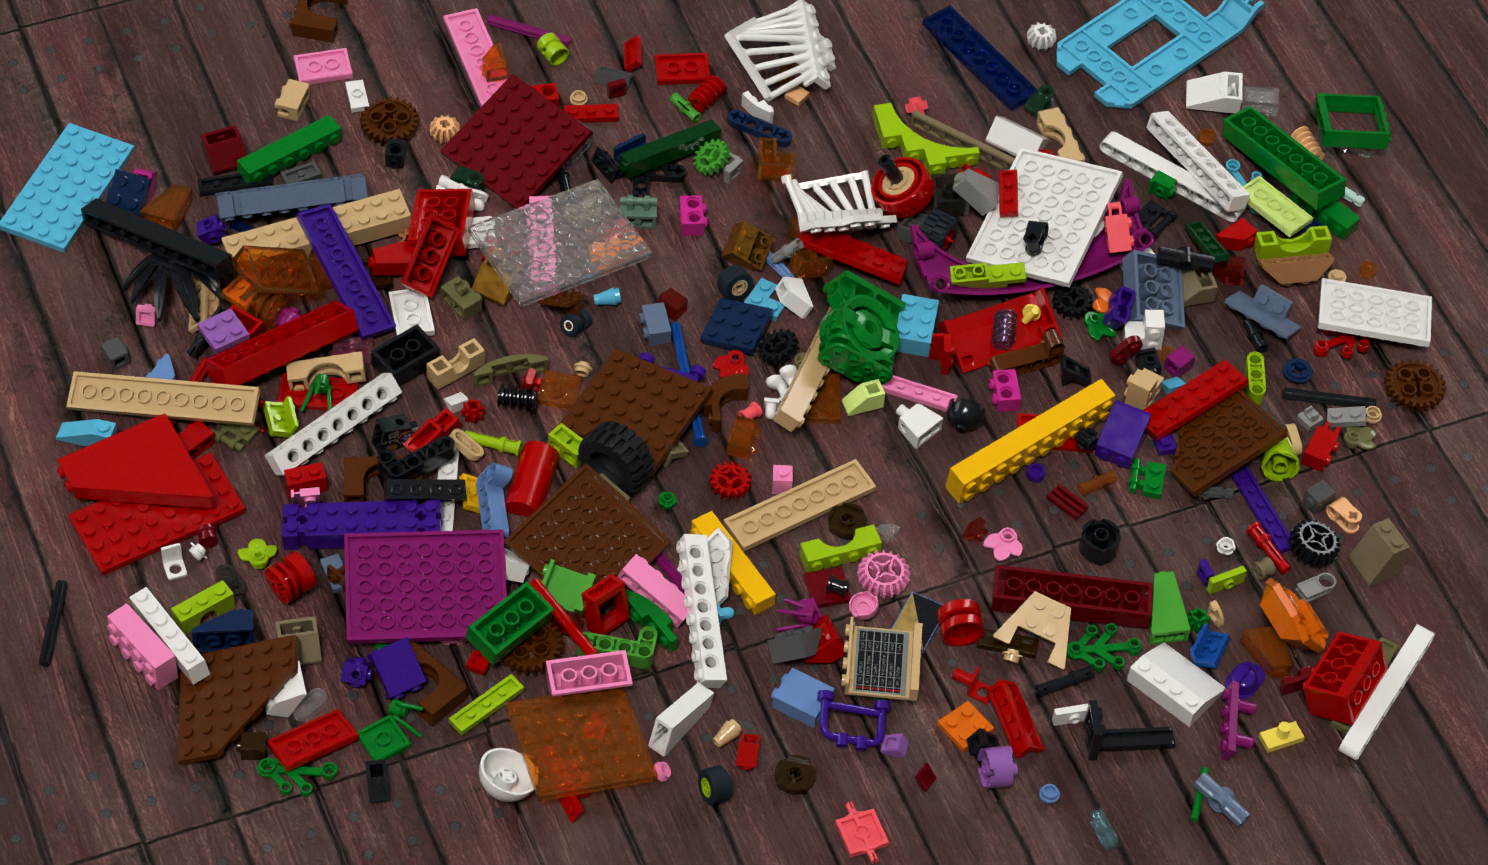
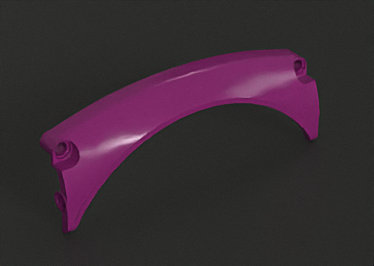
[910,179,1154,296]

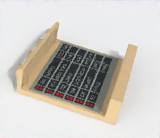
[841,616,923,701]

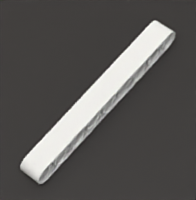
[1100,132,1246,222]
[1338,624,1435,761]

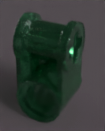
[1024,84,1054,117]
[450,166,485,192]

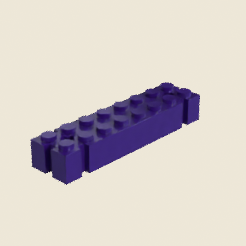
[282,499,442,550]

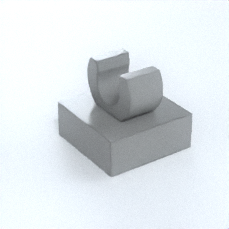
[1296,406,1324,432]

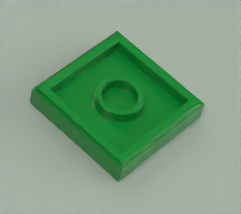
[357,714,412,761]

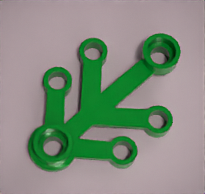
[1066,623,1142,672]
[257,758,338,797]

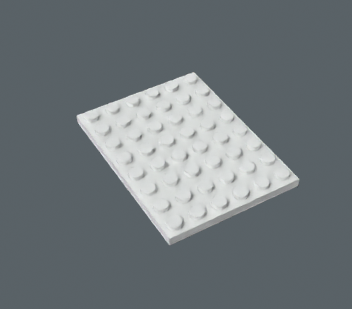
[966,148,1123,288]

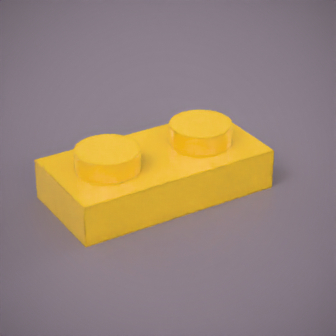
[459,473,480,513]

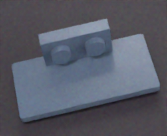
[1224,284,1302,339]

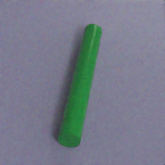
[1190,767,1209,822]

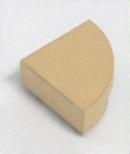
[1207,600,1224,628]

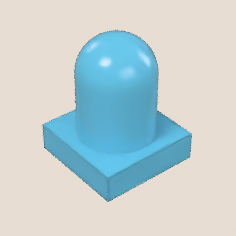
[716,603,735,625]

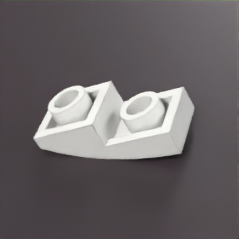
[741,91,774,124]

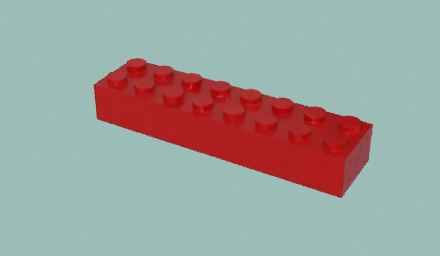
[205,301,359,385]

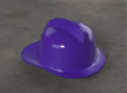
[1225,662,1265,699]

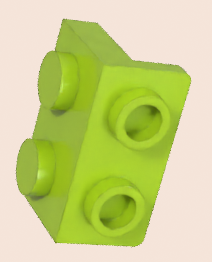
[263,396,299,438]

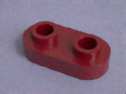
[1109,335,1143,365]

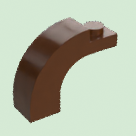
[703,374,748,432]

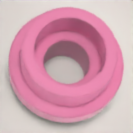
[653,762,671,782]

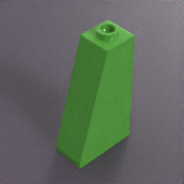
[1149,571,1191,645]

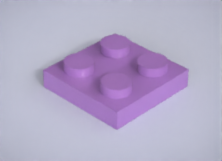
[197,308,250,354]

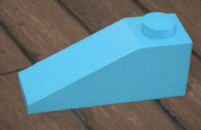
[56,419,117,446]

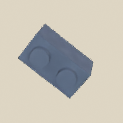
[639,302,672,346]

